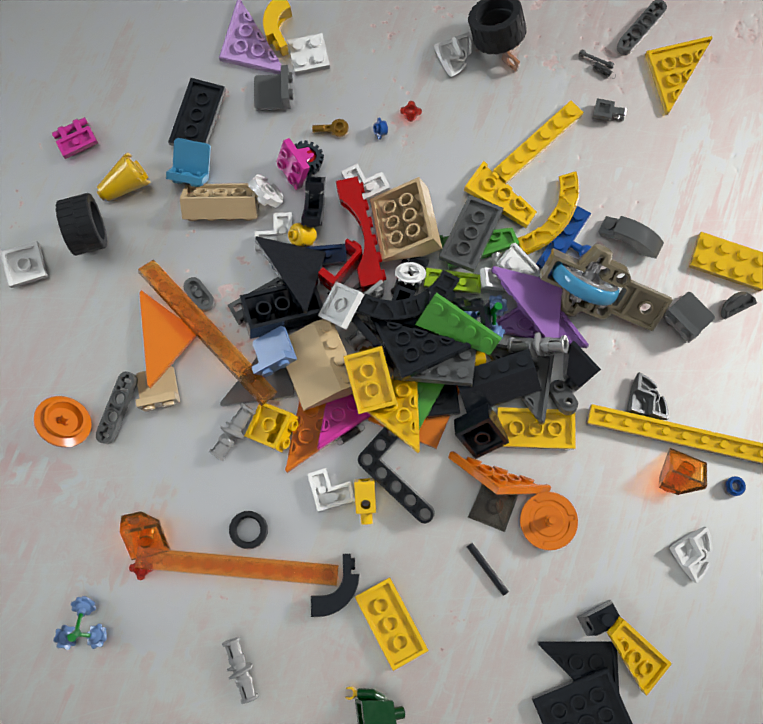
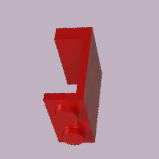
[318,238,363,291]

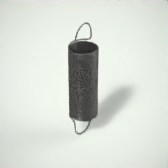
[590,60,616,79]
[336,424,365,445]

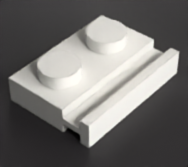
[496,243,539,276]

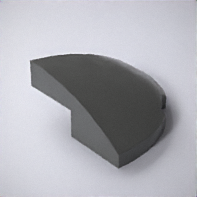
[627,372,669,420]

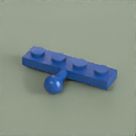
[536,206,591,273]

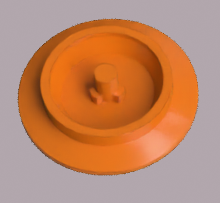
[33,396,92,448]
[520,492,578,550]

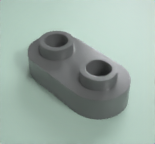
[183,277,215,312]
[549,380,578,415]

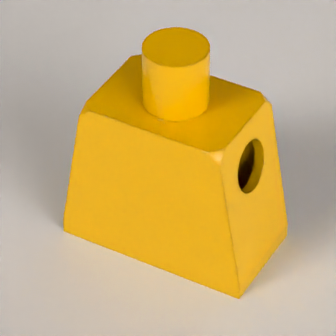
[354,478,376,525]

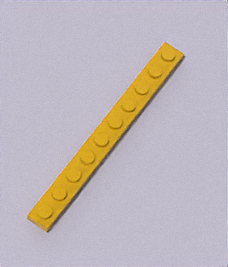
[587,404,763,464]

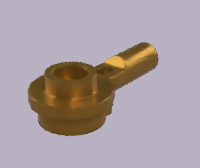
[312,119,349,137]

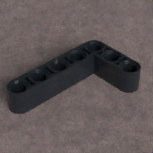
[358,427,435,524]

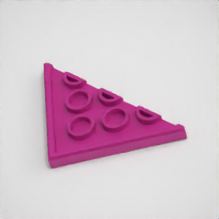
[317,394,371,450]

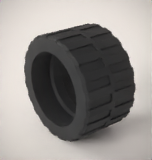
[468,0,527,55]
[55,193,107,256]

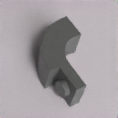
[598,216,664,259]

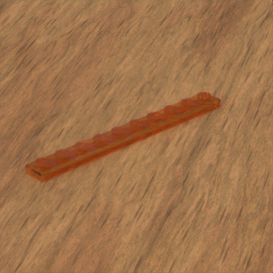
[138,259,277,406]
[134,547,339,586]

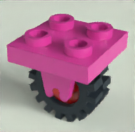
[276,138,324,190]

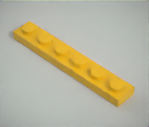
[493,101,584,184]

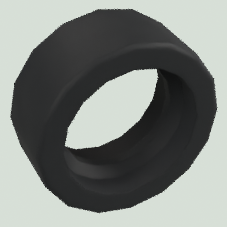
[229,511,268,549]

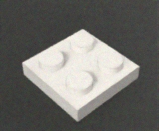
[288,33,330,75]
[0,241,48,288]
[318,282,365,329]

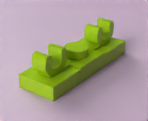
[424,268,481,295]

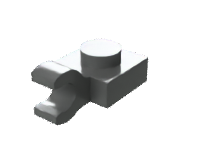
[593,98,627,121]

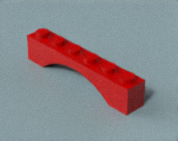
[336,176,387,292]

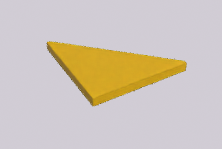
[645,36,713,115]
[367,375,420,453]

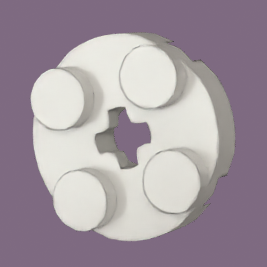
[248,174,284,208]

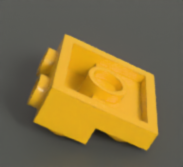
[244,401,298,453]

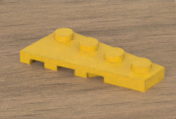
[464,161,537,228]
[606,616,672,696]

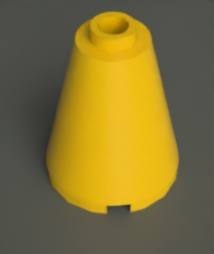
[97,152,150,201]

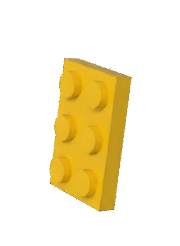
[343,346,397,414]

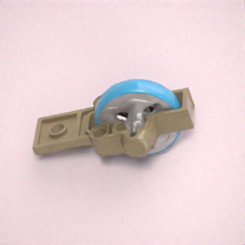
[539,244,673,332]

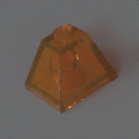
[659,448,707,495]
[119,511,171,560]

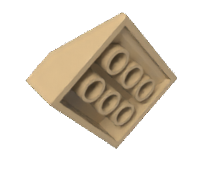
[370,177,442,262]
[286,319,353,411]

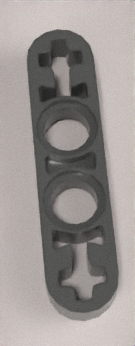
[617,0,667,55]
[96,371,138,444]

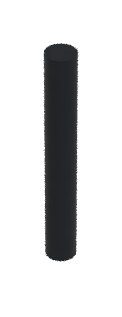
[467,542,509,596]

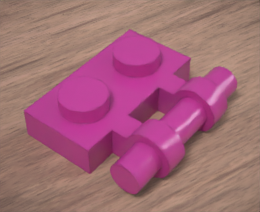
[52,117,98,159]

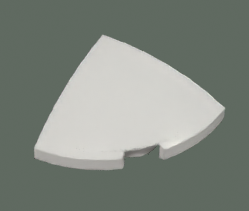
[434,32,472,77]
[669,527,712,583]

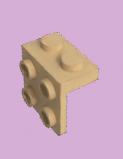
[135,366,180,412]

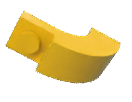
[263,0,292,57]

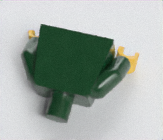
[345,686,405,724]

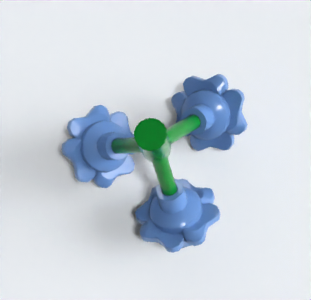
[464,295,508,338]
[53,596,107,650]

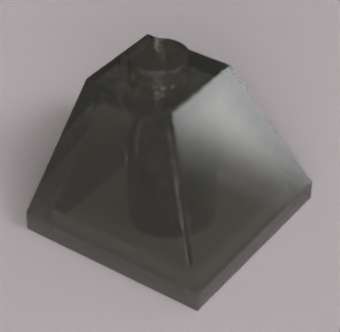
[468,483,518,532]

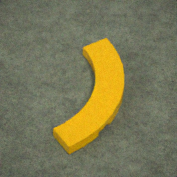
[517,171,579,255]

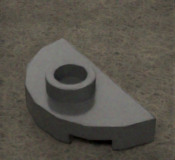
[721,291,757,319]

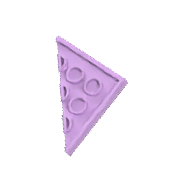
[219,0,281,74]

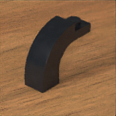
[311,554,360,617]

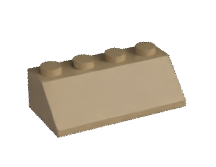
[180,183,259,221]

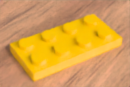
[689,232,763,292]
[497,407,576,449]
[355,577,429,671]

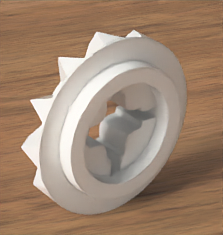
[395,262,426,286]

